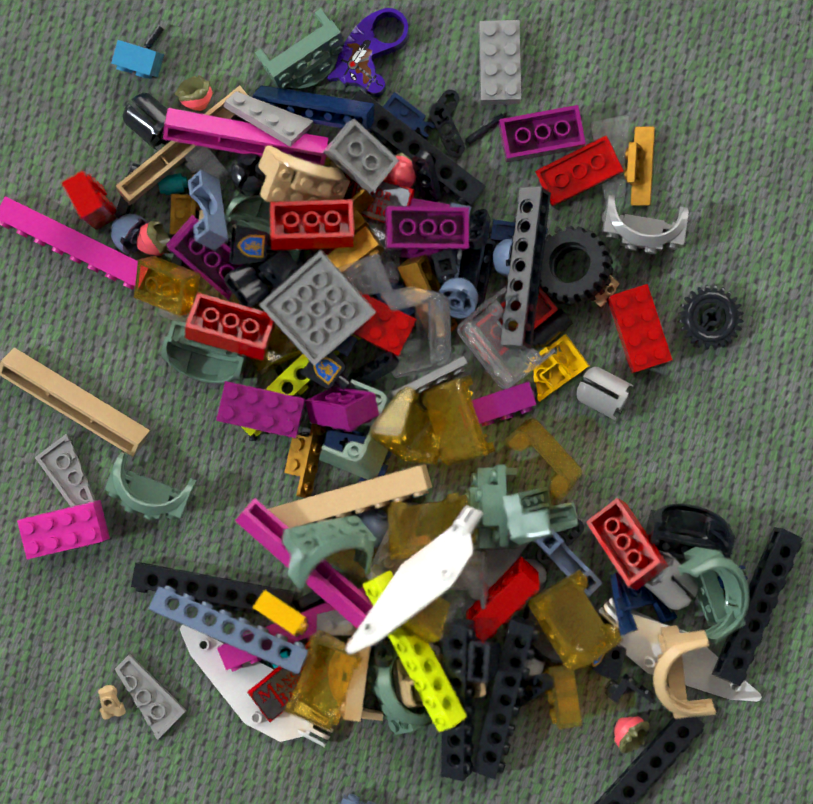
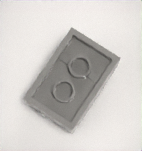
[323,119,399,193]

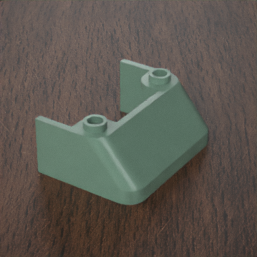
[319,379,402,480]

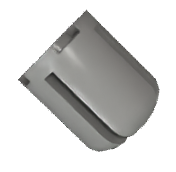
[577,367,634,420]
[644,552,698,610]

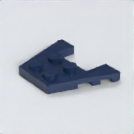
[610,572,678,636]

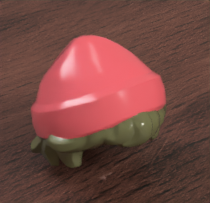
[175,75,213,111]
[384,153,418,188]
[136,221,170,256]
[614,716,650,753]

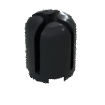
[122,93,170,150]
[231,153,267,196]

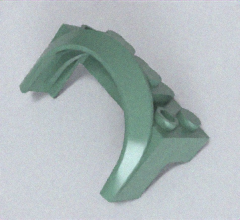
[255,9,344,89]
[503,486,578,545]
[282,515,376,589]
[678,547,749,644]
[366,649,432,735]

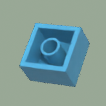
[112,40,164,79]

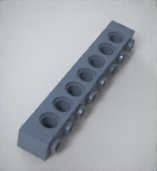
[149,585,309,675]

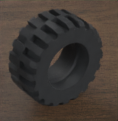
[539,226,613,307]

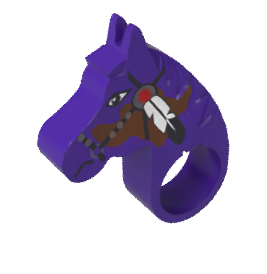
[327,8,409,97]

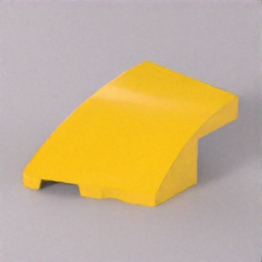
[530,334,590,402]

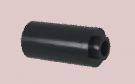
[532,309,573,349]

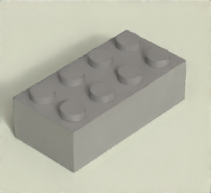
[479,20,521,105]

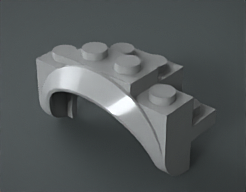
[602,195,688,254]

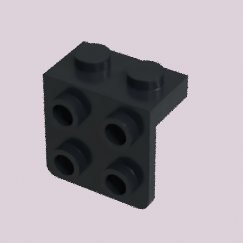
[605,673,657,705]

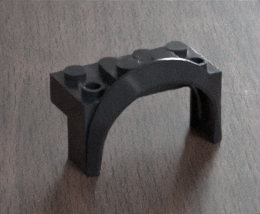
[646,504,736,560]

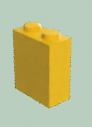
[253,590,309,637]

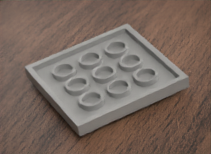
[260,250,376,366]

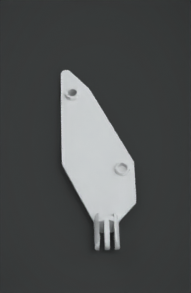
[347,505,483,653]
[598,597,761,702]
[180,625,334,747]

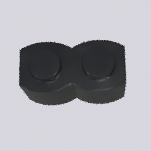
[224,263,270,308]

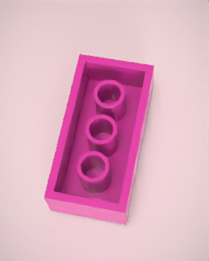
[17,500,110,559]

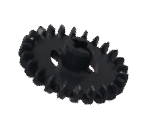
[678,285,744,350]

